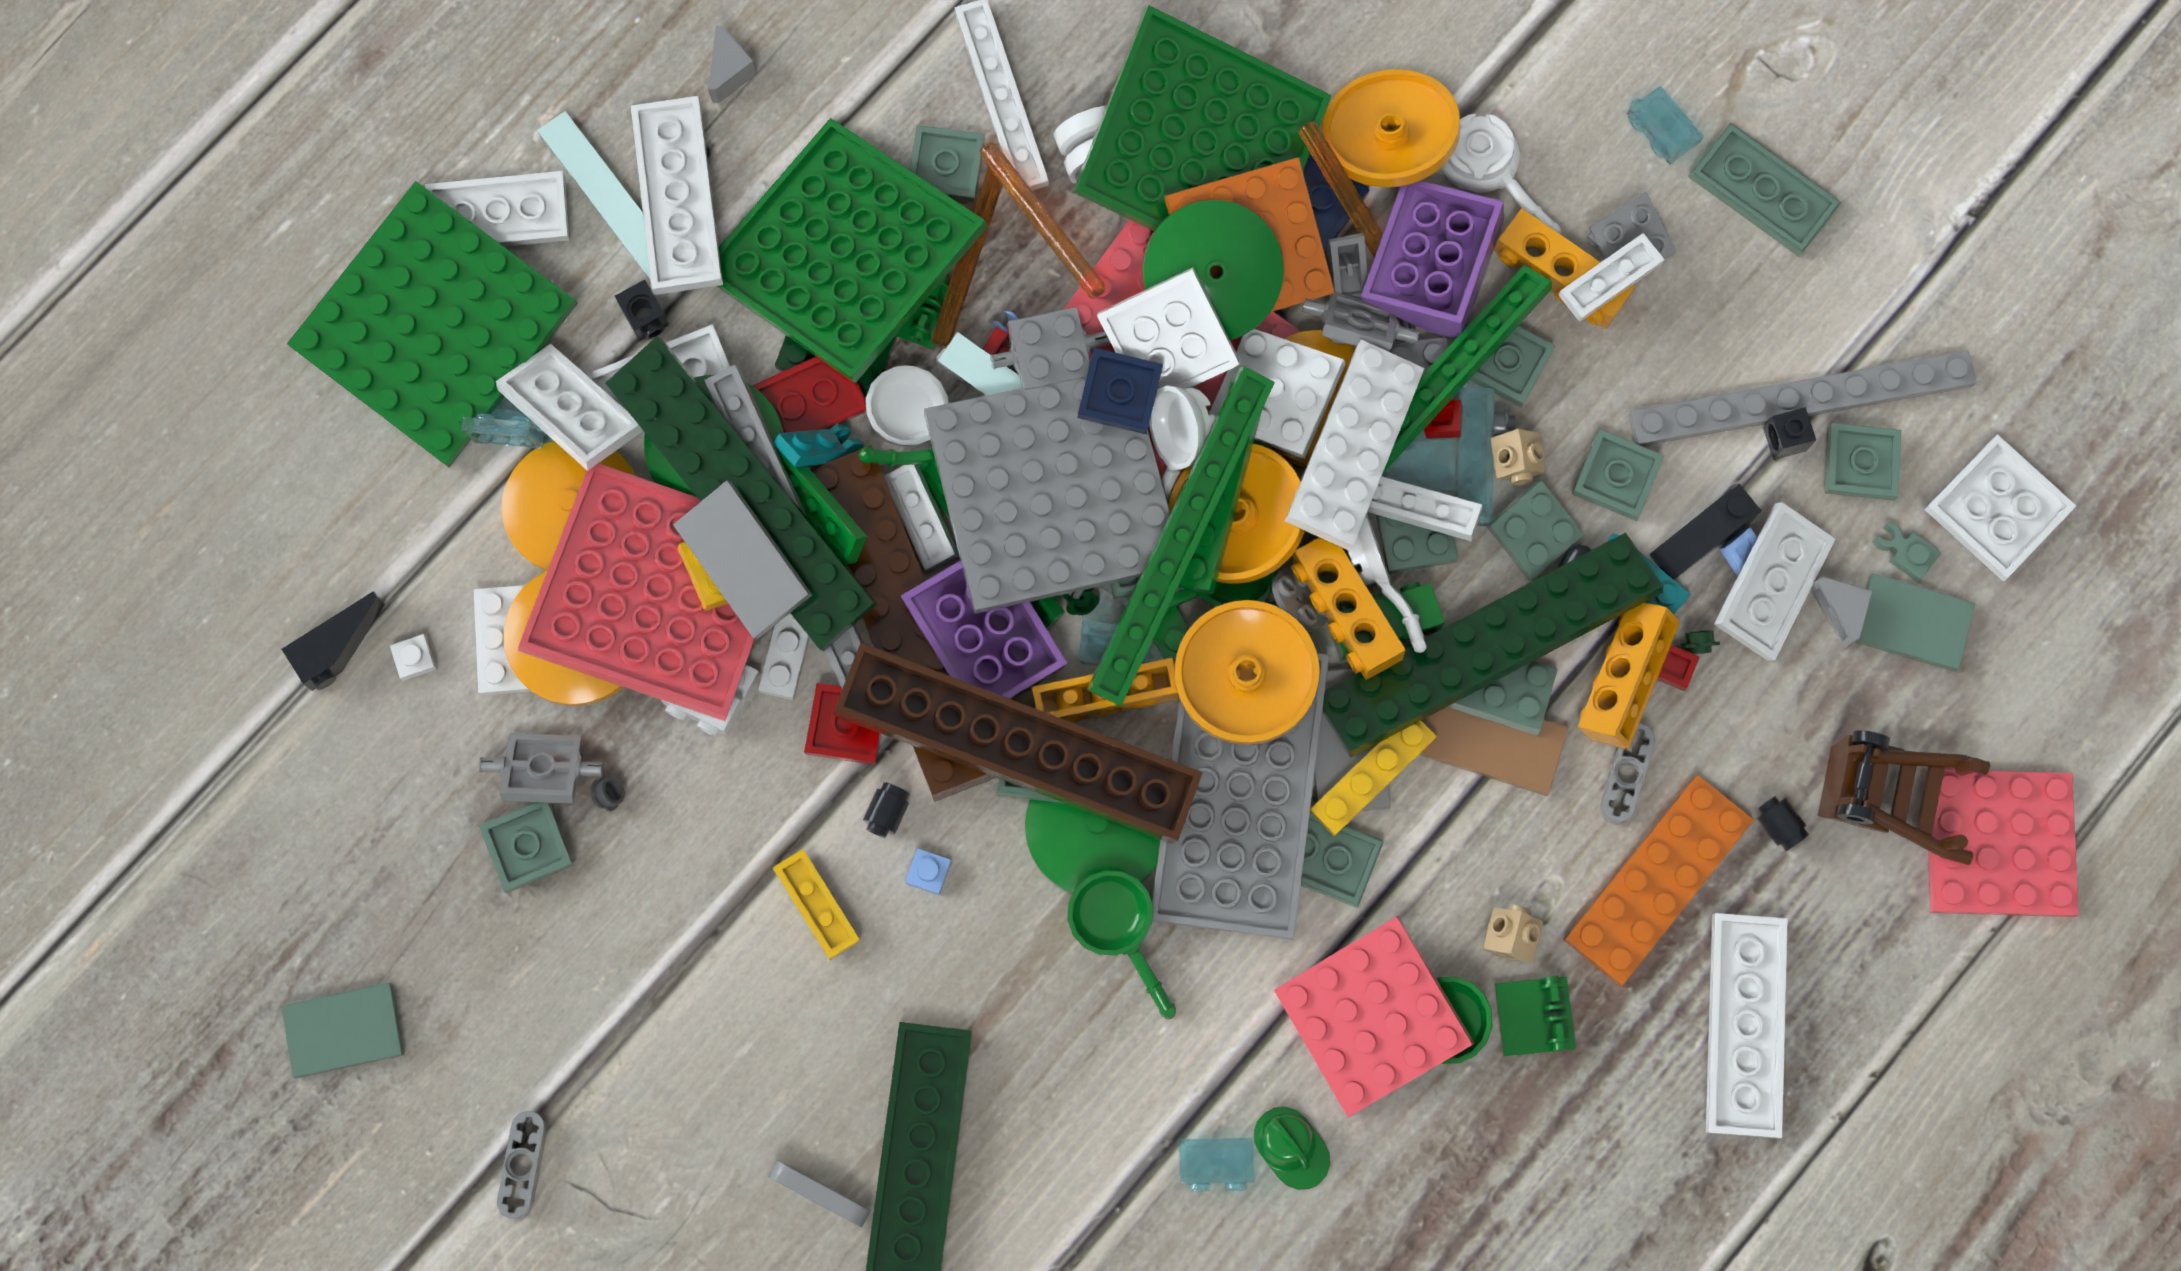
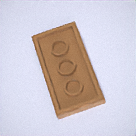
[1420,707,1569,796]

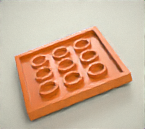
[1164,157,1335,312]

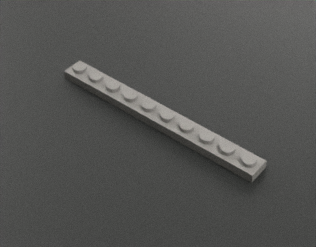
[1628,350,1977,446]
[704,364,864,689]

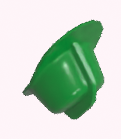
[1254,1107,1330,1190]

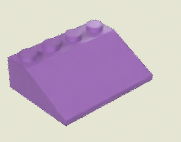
[1361,180,1504,339]
[900,560,1067,699]

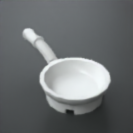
[1441,114,1561,234]
[866,366,948,447]
[1149,385,1216,505]
[1348,513,1427,653]

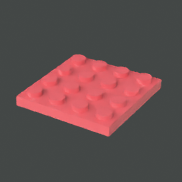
[1926,769,2079,917]
[1274,916,1475,1117]

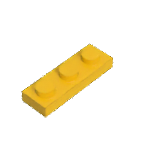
[773,849,860,960]

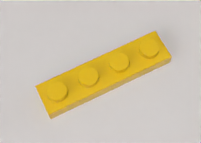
[1310,721,1437,837]

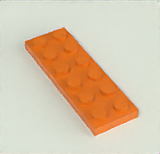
[1563,775,1754,987]

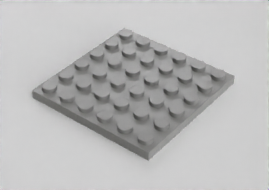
[924,377,1170,614]

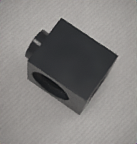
[614,280,669,341]
[1763,407,1816,460]

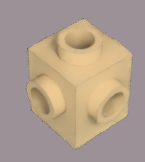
[1490,429,1546,485]
[1483,904,1543,963]

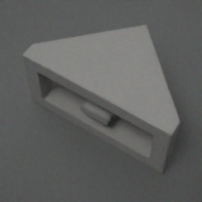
[708,26,756,103]
[1325,233,1368,299]
[1811,577,1872,649]

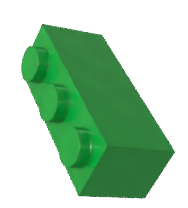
[1327,582,1445,662]

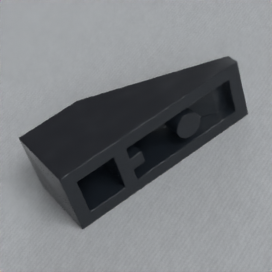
[1649,484,1762,580]
[281,591,385,691]

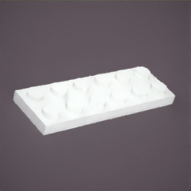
[631,96,723,295]
[1285,339,1425,551]
[1706,913,1788,1139]

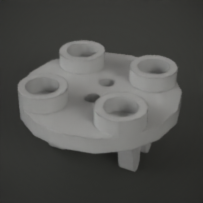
[1266,567,1328,632]

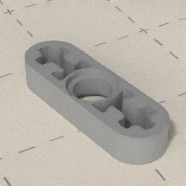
[1600,723,1655,825]
[497,1111,547,1219]
[768,1160,870,1227]

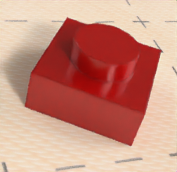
[982,327,1010,355]
[1424,400,1463,439]
[1657,645,1700,691]

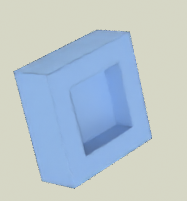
[1719,527,1757,577]
[905,848,952,895]

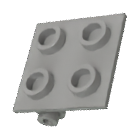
[1587,192,1676,259]

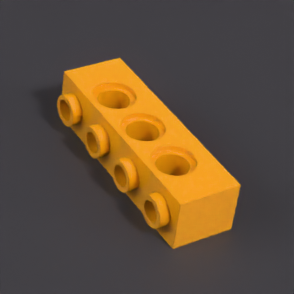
[1494,208,1636,329]
[1291,537,1406,680]
[1578,603,1680,750]
[1032,658,1179,722]

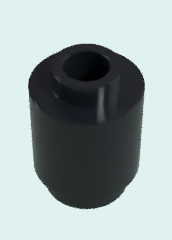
[863,782,910,838]
[1756,796,1809,851]

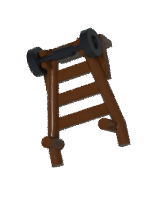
[1817,730,1990,865]

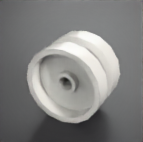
[1053,105,1107,184]

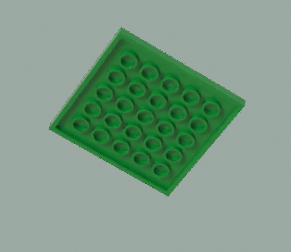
[1072,5,1331,231]
[717,118,988,383]
[287,181,578,468]

